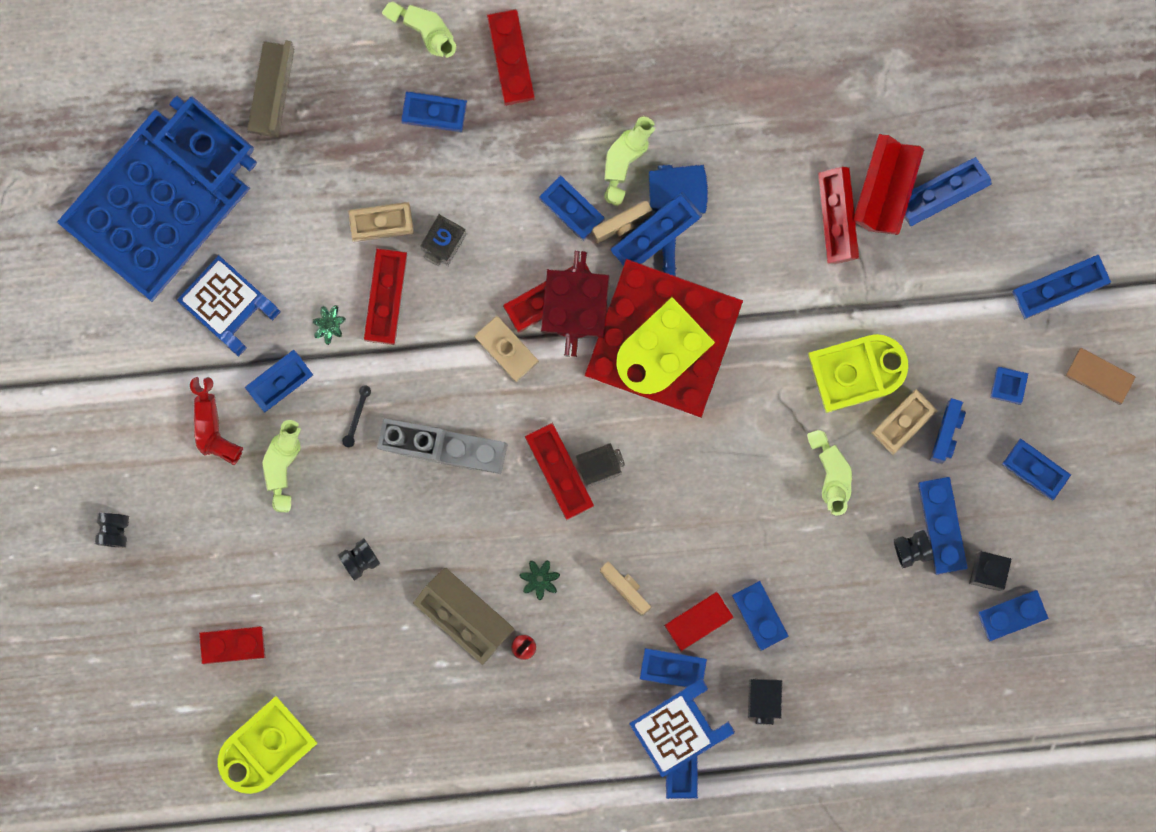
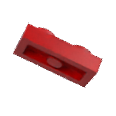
[199,626,266,664]

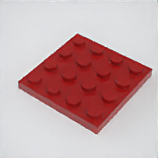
[585,259,743,418]

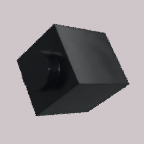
[969,551,1012,591]
[748,679,782,725]

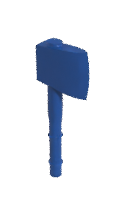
[649,165,708,276]

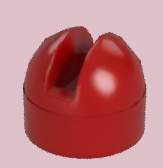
[511,635,536,660]

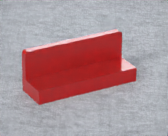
[853,134,924,235]

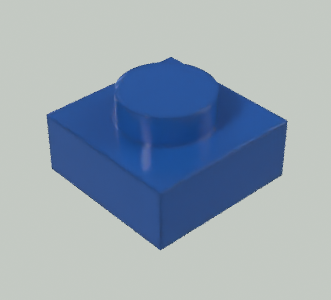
[990,367,1029,405]

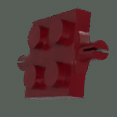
[541,251,610,357]

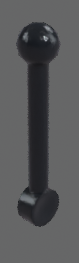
[342,385,371,448]

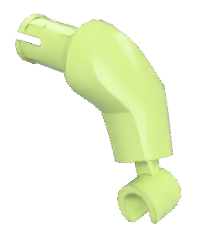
[382,2,456,58]
[604,117,655,206]
[262,420,301,513]
[807,430,852,516]

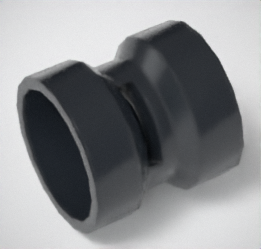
[95,513,129,548]
[894,530,933,569]
[338,538,380,581]

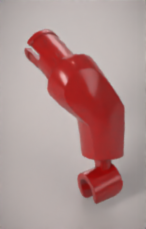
[190,377,243,465]

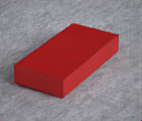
[664,592,734,651]

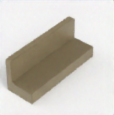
[247,40,295,138]
[413,568,514,665]

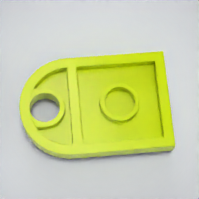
[617,297,715,394]
[808,334,908,413]
[218,696,318,794]

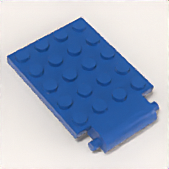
[57,96,257,302]

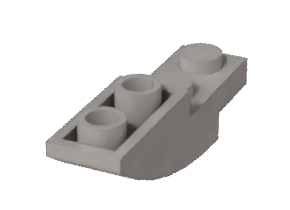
[377,418,508,474]

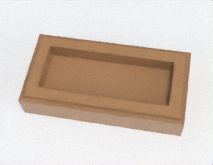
[1065,348,1136,405]

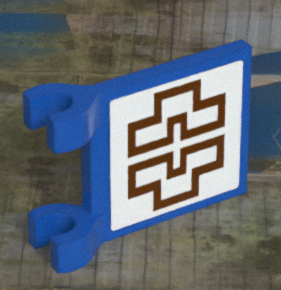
[177,255,281,357]
[629,678,735,778]

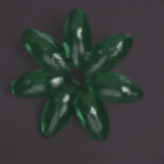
[312,305,346,345]
[520,560,560,600]

